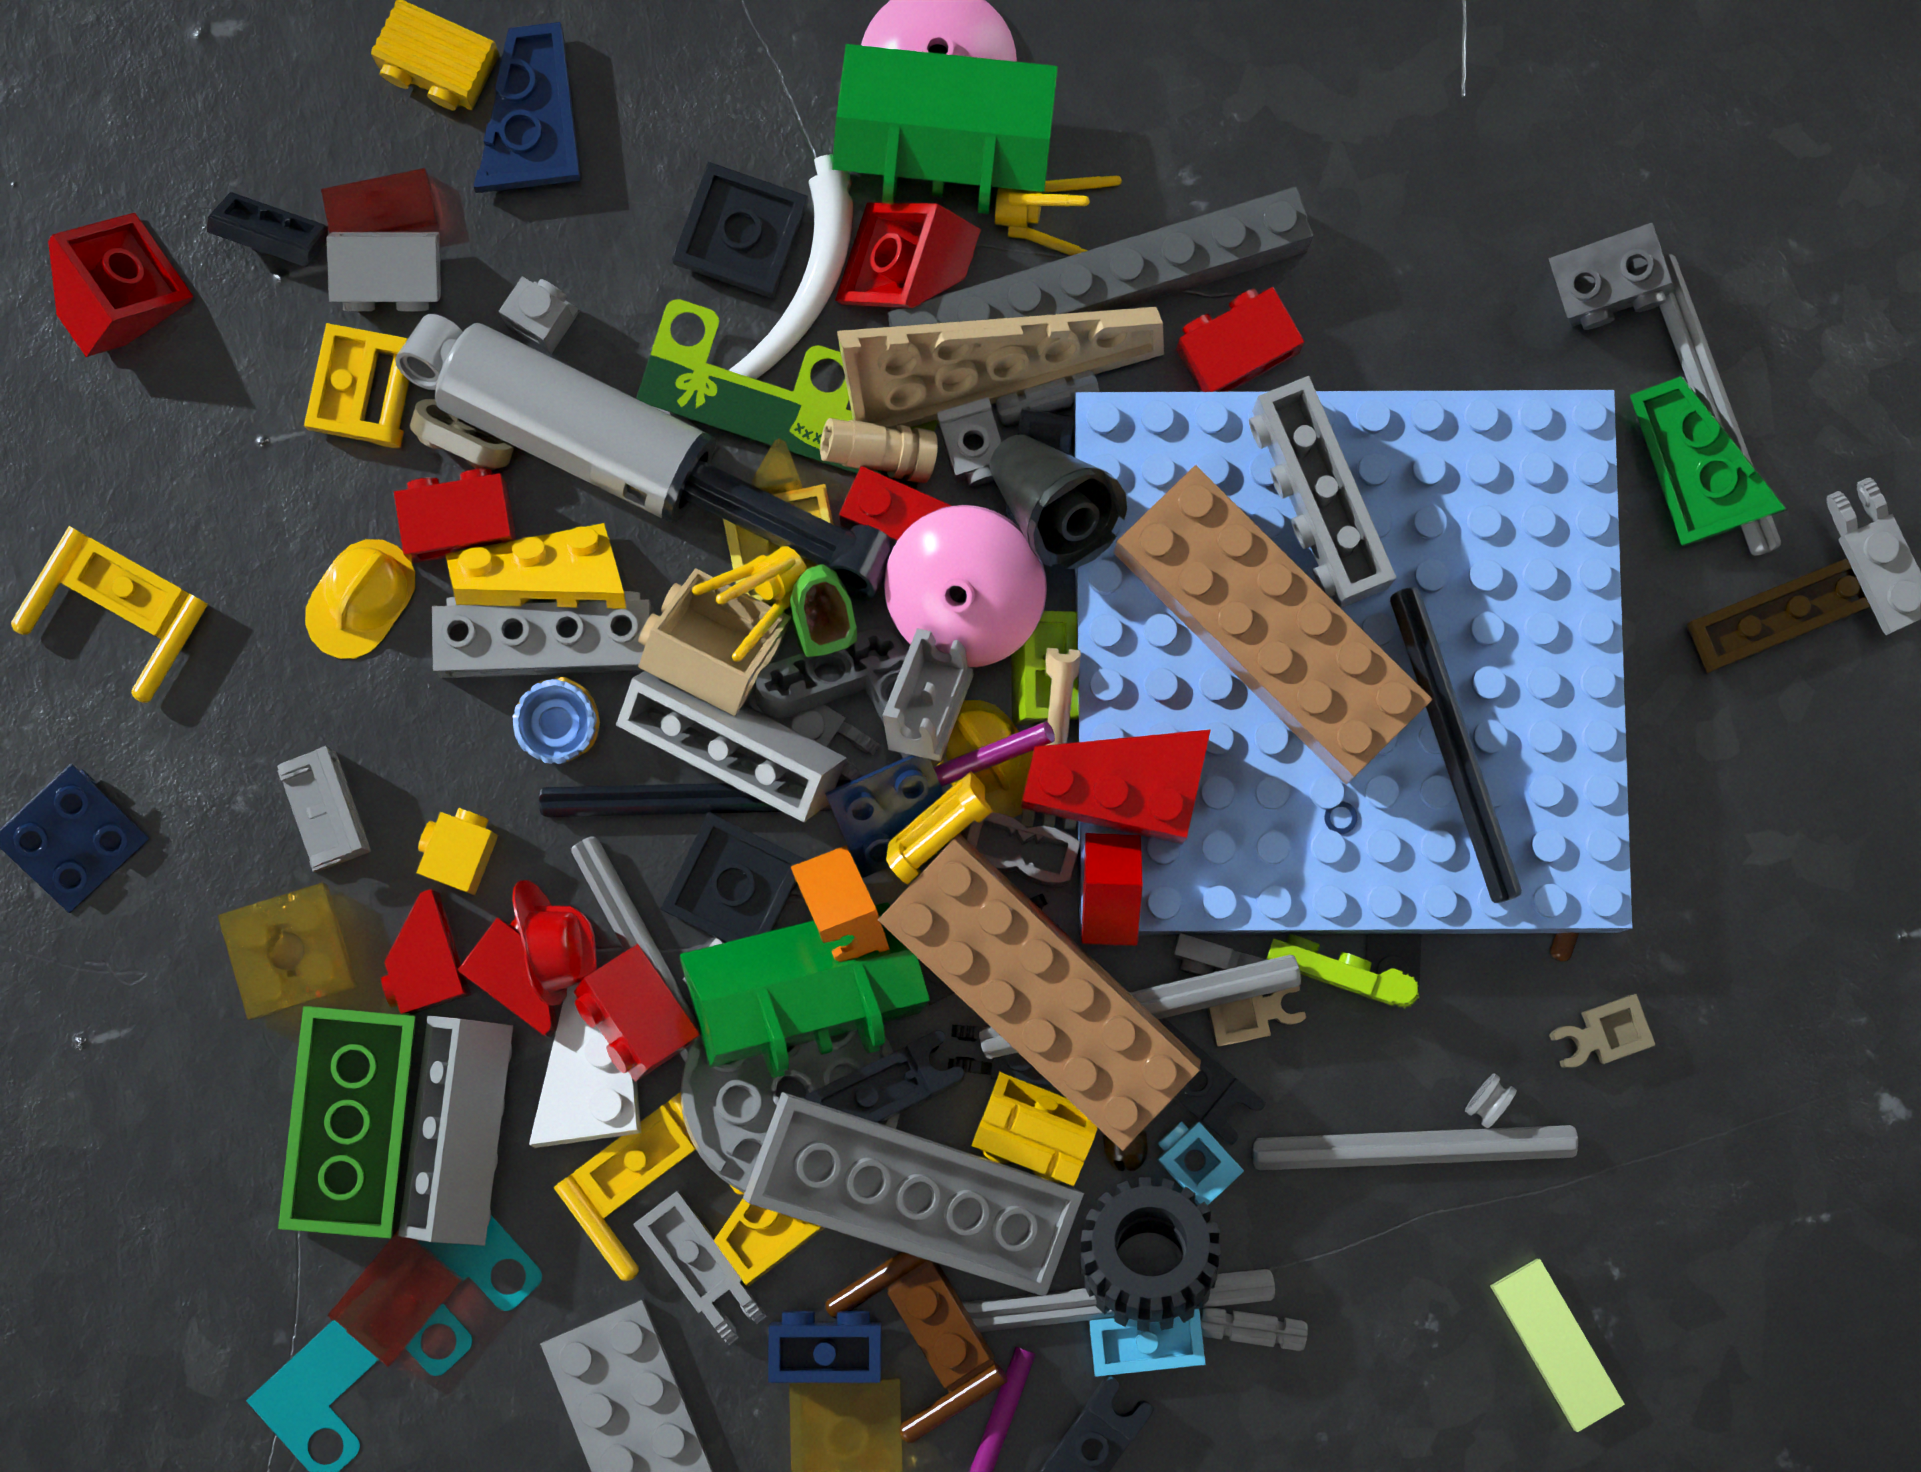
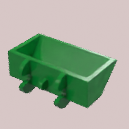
[832,44,1058,214]
[680,902,930,1078]

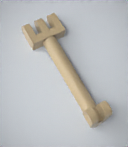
[1021,648,1081,830]

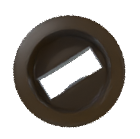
[1103,1130,1148,1171]

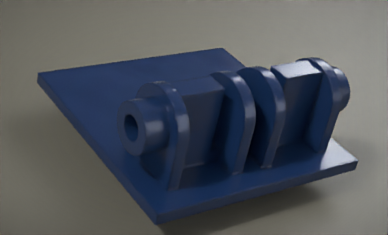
[825,755,956,879]
[0,763,149,913]

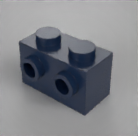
[768,1311,882,1383]

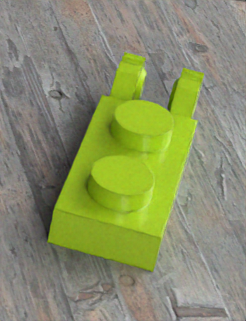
[1267,934,1420,1009]

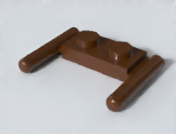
[825,1252,1008,1443]

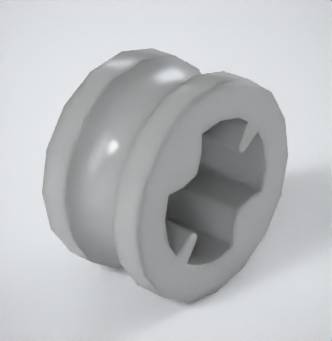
[1465,1073,1517,1128]

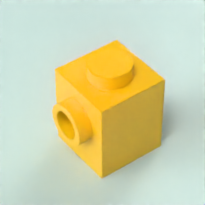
[416,808,499,896]

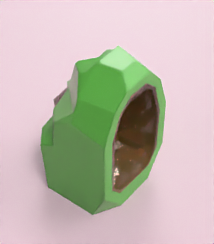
[790,564,857,657]

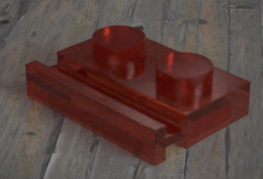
[327,1230,463,1367]

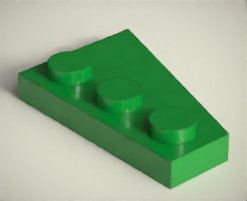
[1630,376,1787,546]

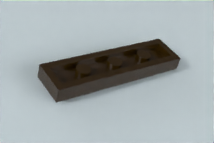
[1686,558,1871,673]

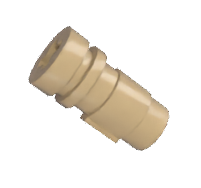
[820,418,937,483]

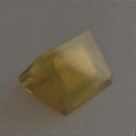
[751,438,802,495]

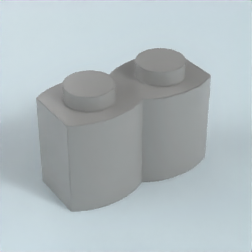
[967,812,1080,887]

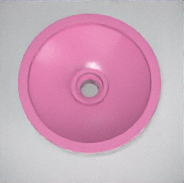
[861,0,1017,62]
[884,505,1047,668]

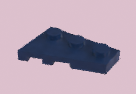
[473,22,581,193]

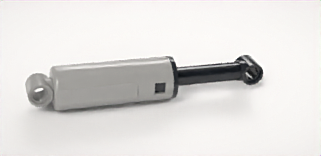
[395,314,895,601]

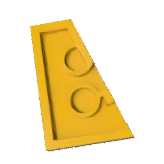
[446,523,626,609]
[714,1199,825,1287]

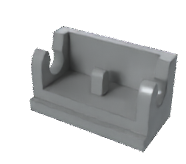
[883,628,974,761]
[277,746,371,872]

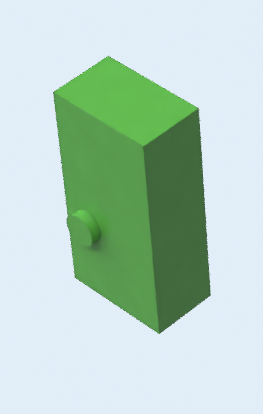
[278,1006,417,1239]

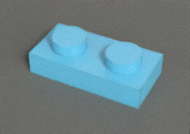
[1089,1308,1206,1377]

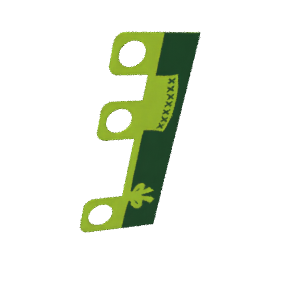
[636,299,937,490]

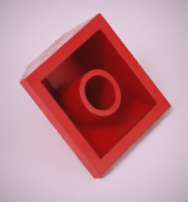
[835,202,981,308]
[48,212,194,357]

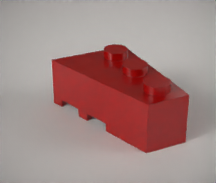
[1021,729,1211,845]

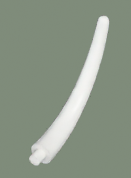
[729,154,853,379]

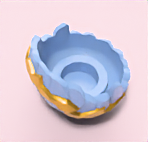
[513,677,600,764]

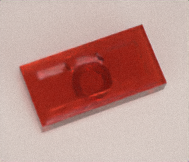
[321,168,438,234]

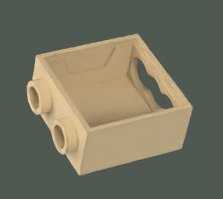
[638,568,791,716]

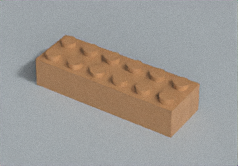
[1114,465,1433,784]
[878,833,1201,1151]

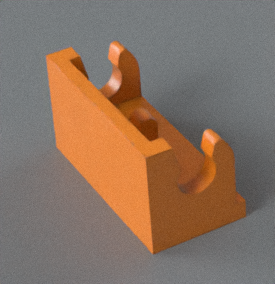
[791,845,890,961]

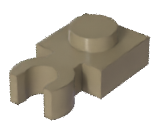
[1549,994,1655,1068]

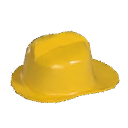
[305,539,415,659]
[938,700,1033,818]

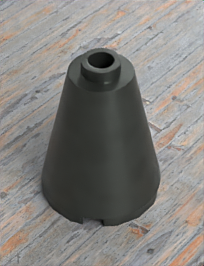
[990,435,1127,569]

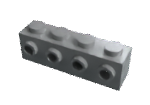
[1249,376,1397,608]
[432,591,654,678]
[616,671,847,822]
[398,1016,513,1245]

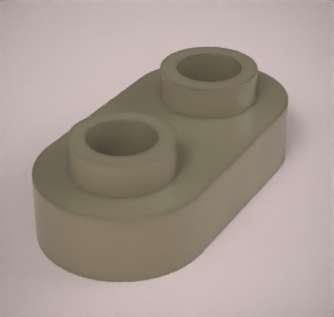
[410,399,515,471]

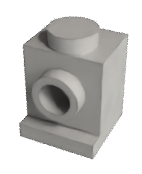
[498,276,580,354]
[937,397,1002,486]

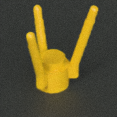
[995,175,1122,256]
[692,546,807,662]

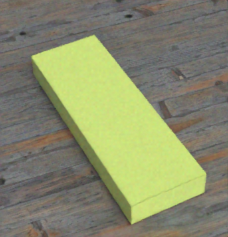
[1490,1259,1625,1432]

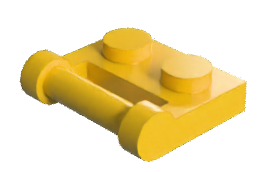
[304,323,410,448]
[886,771,992,884]

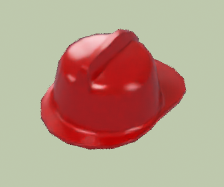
[512,880,597,1006]

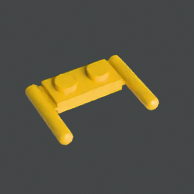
[11,526,208,703]
[554,1092,744,1281]

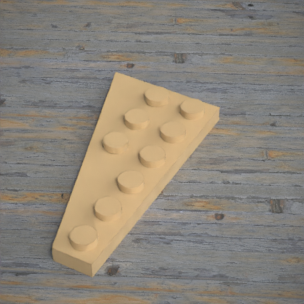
[837,307,1164,429]

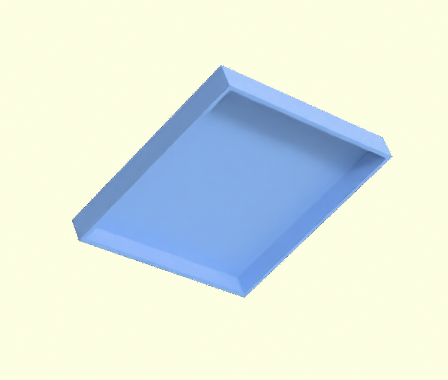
[1073,390,1632,936]

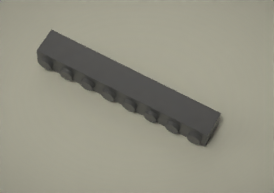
[888,186,1313,327]

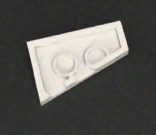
[529,983,641,1148]

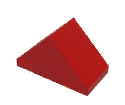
[1081,833,1143,946]

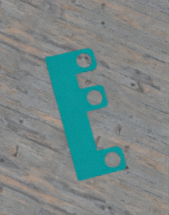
[246,1215,542,1472]

